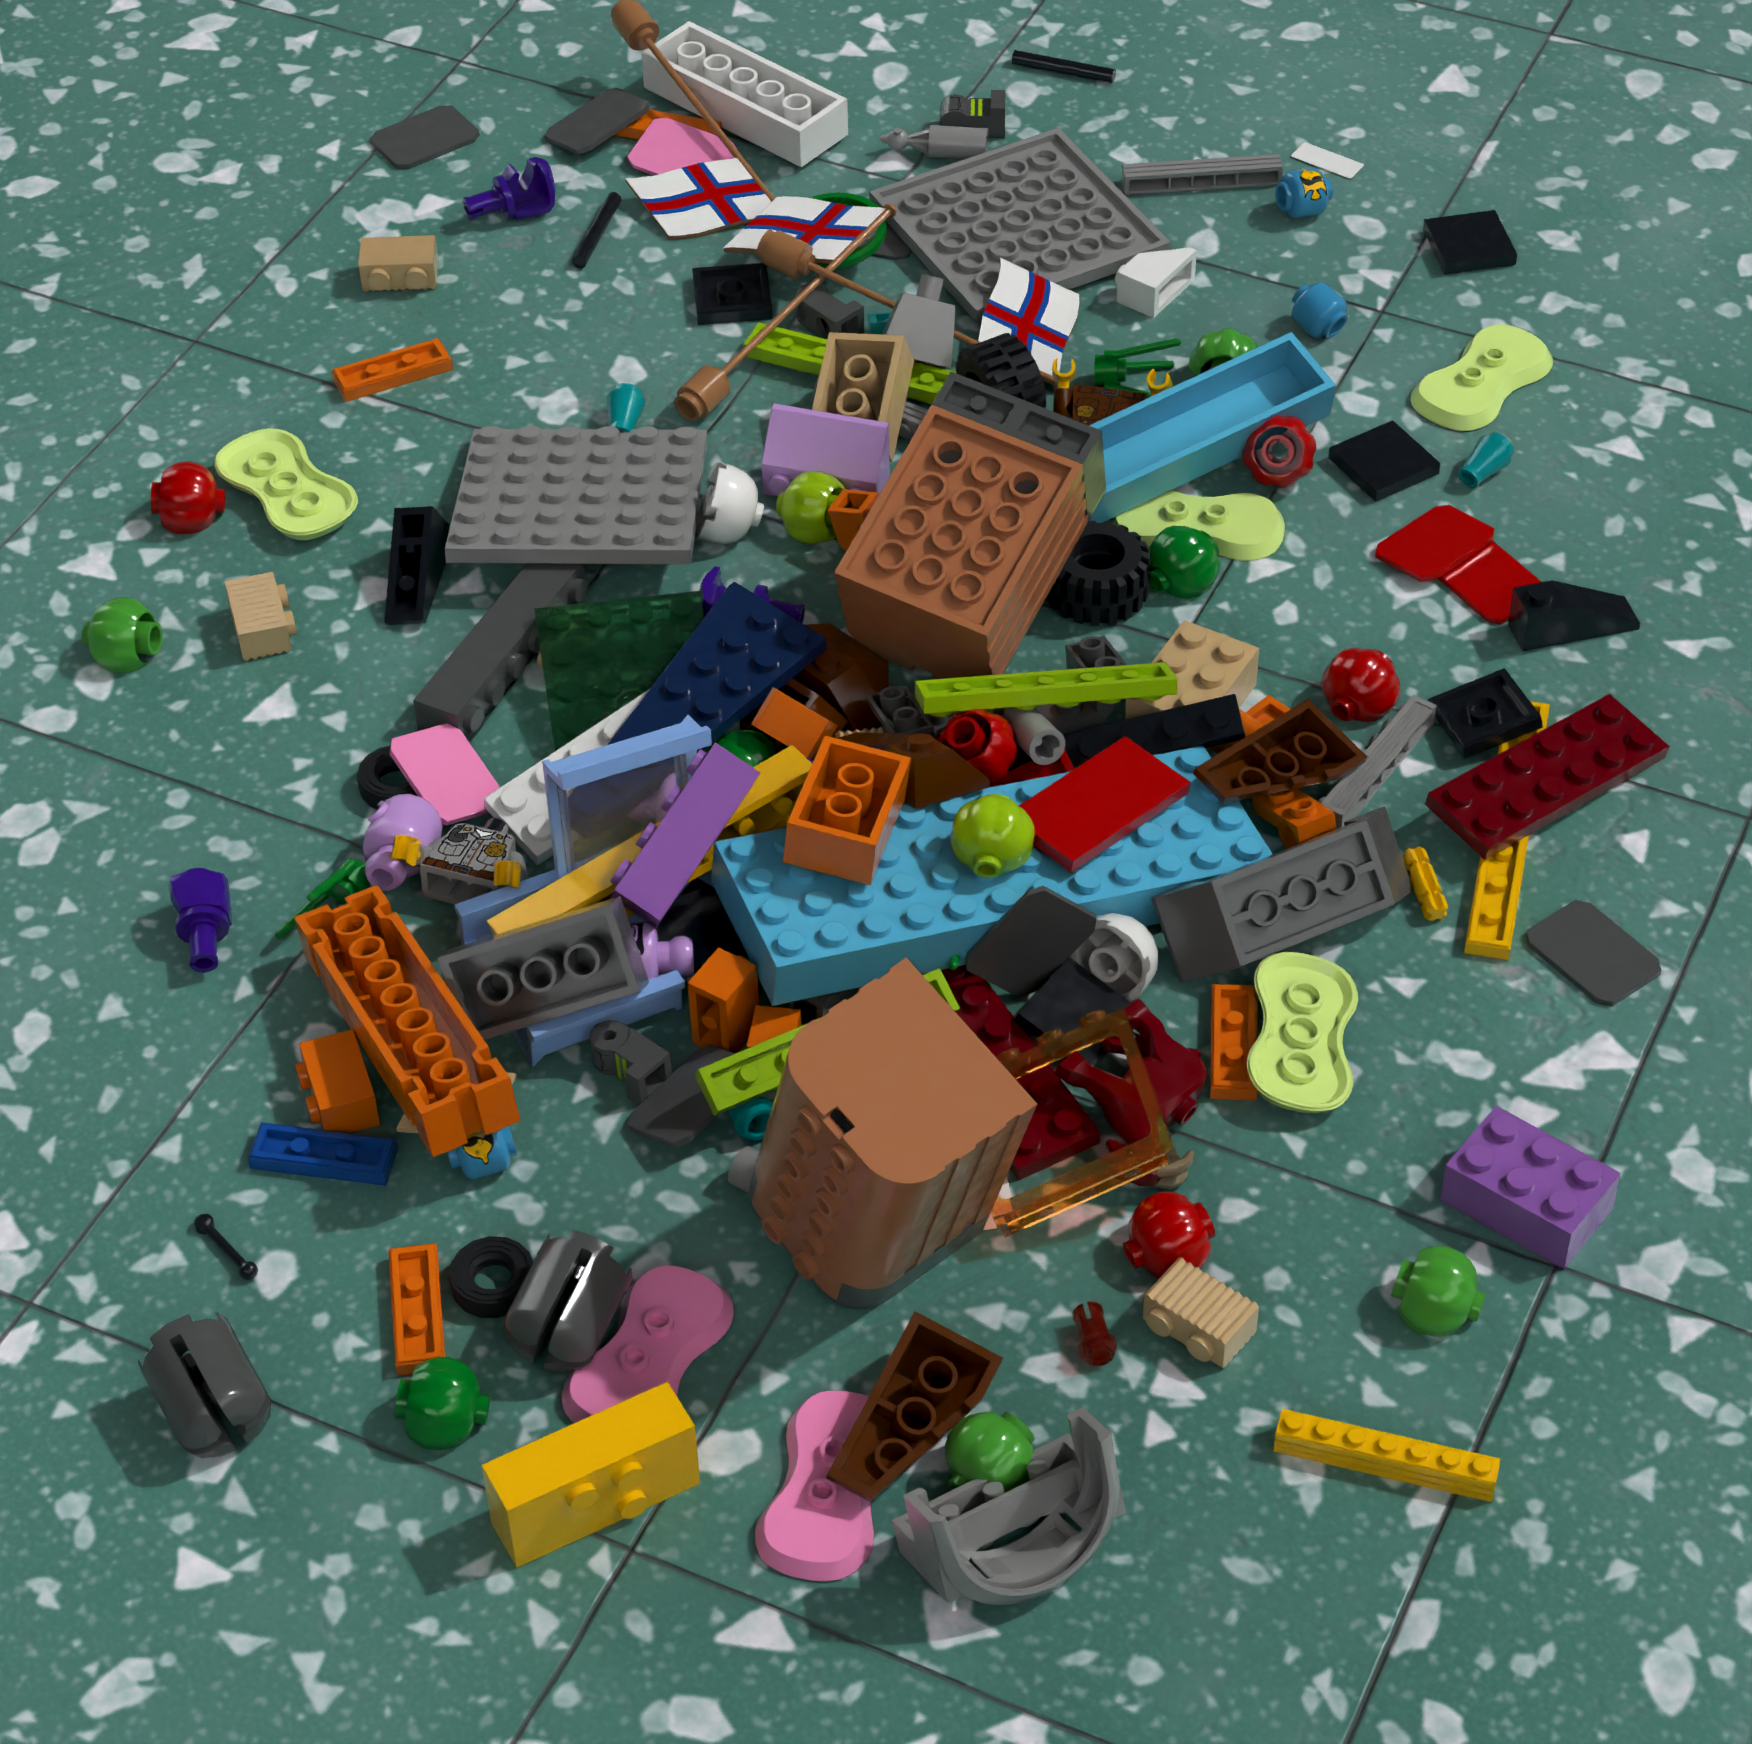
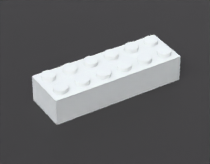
[641,21,848,167]

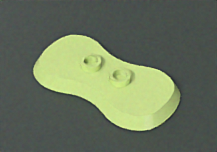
[1410,324,1553,431]
[214,428,358,540]
[1107,490,1285,561]
[1247,952,1358,1113]

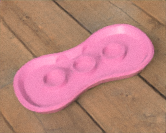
[561,1265,734,1423]
[755,1391,874,1581]

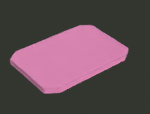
[627,118,737,176]
[389,723,500,826]

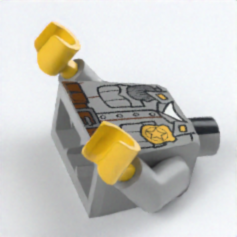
[390,818,529,904]

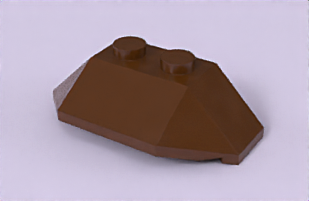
[793,623,889,732]

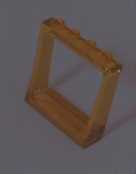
[991,1008,1180,1237]

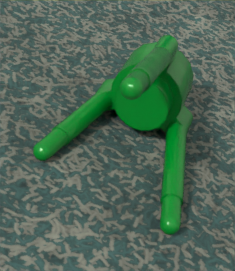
[1094,338,1181,398]
[275,859,371,939]

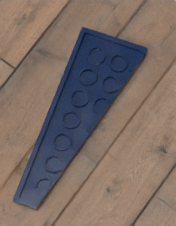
[567,582,827,842]

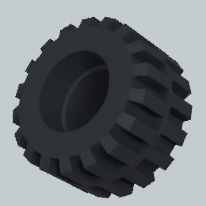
[956,333,1046,409]
[1047,521,1149,626]

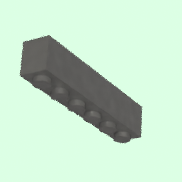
[413,563,588,738]

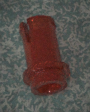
[1072,1301,1117,1366]

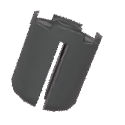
[504,1231,633,1374]
[138,1312,271,1458]

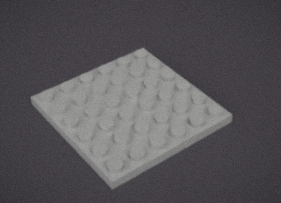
[869,128,1171,322]
[445,426,708,564]

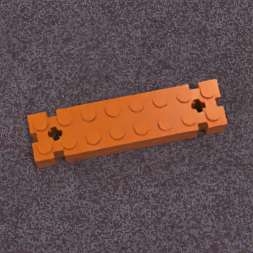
[294,885,521,1157]

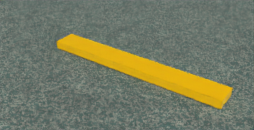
[1464,701,1550,960]

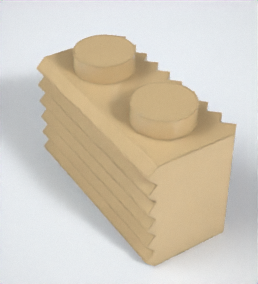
[358,235,438,292]
[224,572,297,662]
[1143,1257,1259,1368]

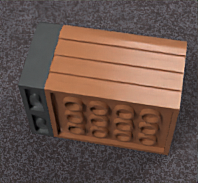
[834,372,1106,679]
[749,957,1037,1309]

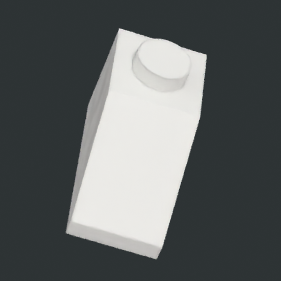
[1115,248,1197,318]

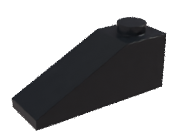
[384,506,449,625]
[1508,580,1640,651]

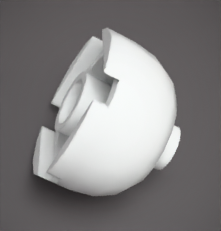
[695,461,764,545]
[1070,913,1158,1002]

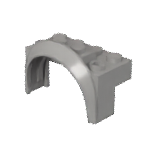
[892,1407,1126,1605]

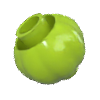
[776,471,846,544]
[950,794,1035,878]

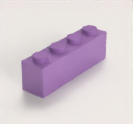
[610,742,760,927]

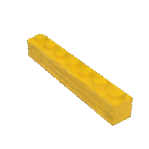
[1273,1409,1501,1502]

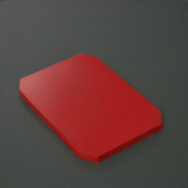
[1375,505,1495,582]
[1438,541,1541,625]

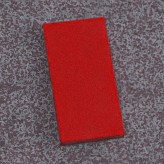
[1019,736,1191,873]

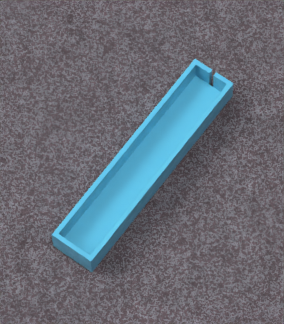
[1089,332,1336,523]

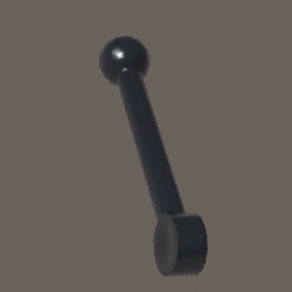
[194,1214,258,1280]

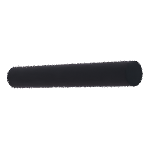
[1012,50,1116,83]
[572,192,622,269]

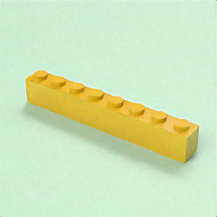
[487,745,812,935]

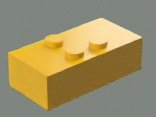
[481,1381,700,1568]

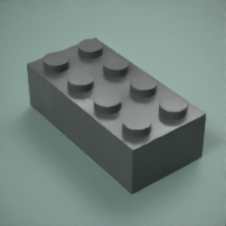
[437,896,649,1040]

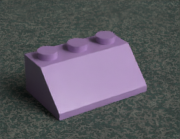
[762,403,890,497]

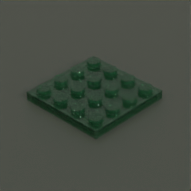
[534,591,704,752]

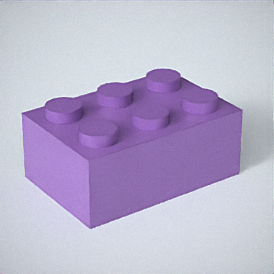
[1440,1106,1621,1269]

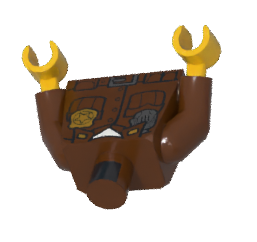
[1052,358,1172,426]

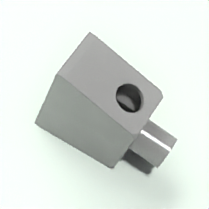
[882,274,955,369]

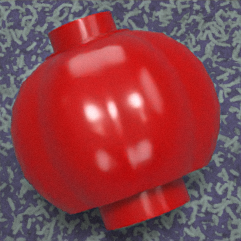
[1242,416,1316,488]
[151,461,226,534]
[1321,648,1401,722]
[937,709,1017,784]
[1123,1192,1215,1279]

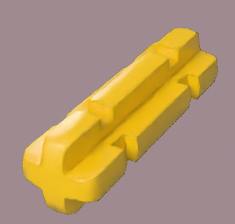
[1403,846,1448,921]

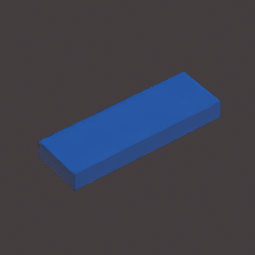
[248,1122,398,1186]

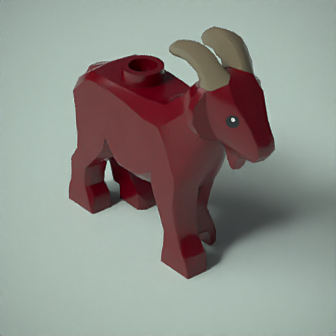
[1055,998,1207,1189]

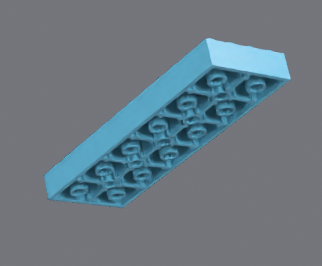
[711,746,1273,1006]

